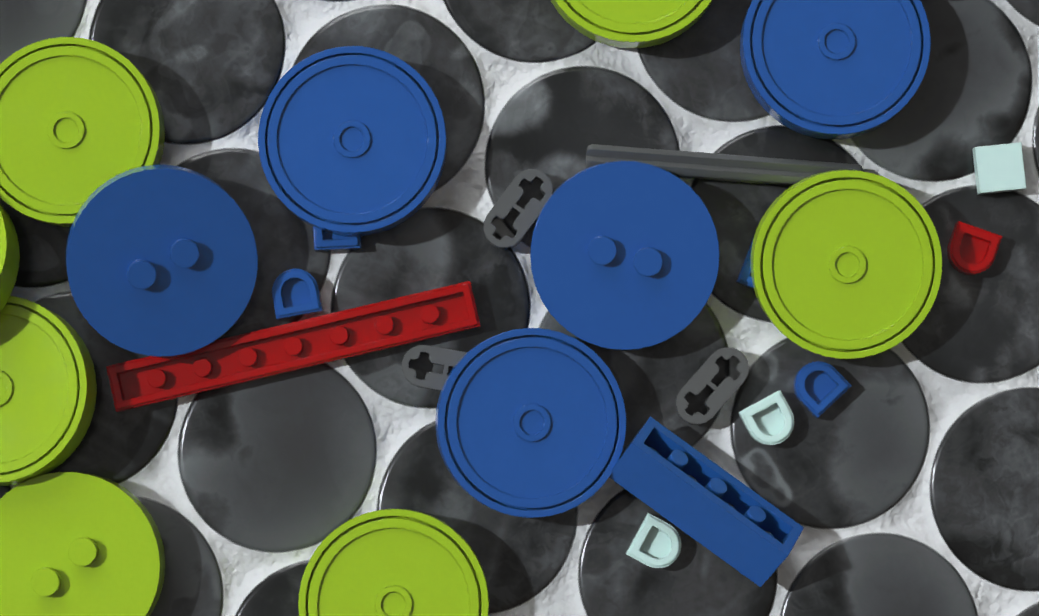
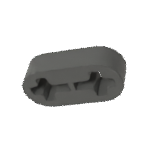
[484,169,553,250]
[402,345,467,391]
[675,347,749,425]

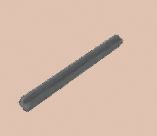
[585,144,863,186]

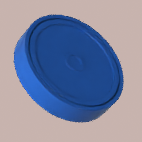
[740,0,931,139]
[258,46,447,236]
[530,160,719,350]
[66,165,258,357]
[435,328,626,518]

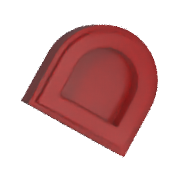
[947,221,1003,275]

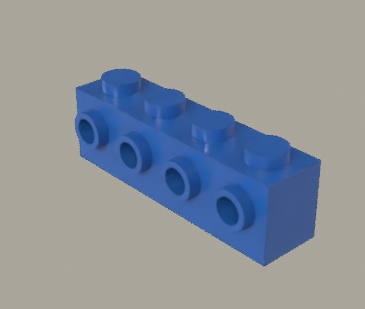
[609,416,804,587]

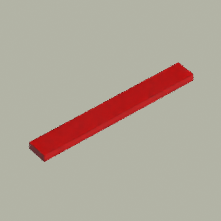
[106,281,481,412]

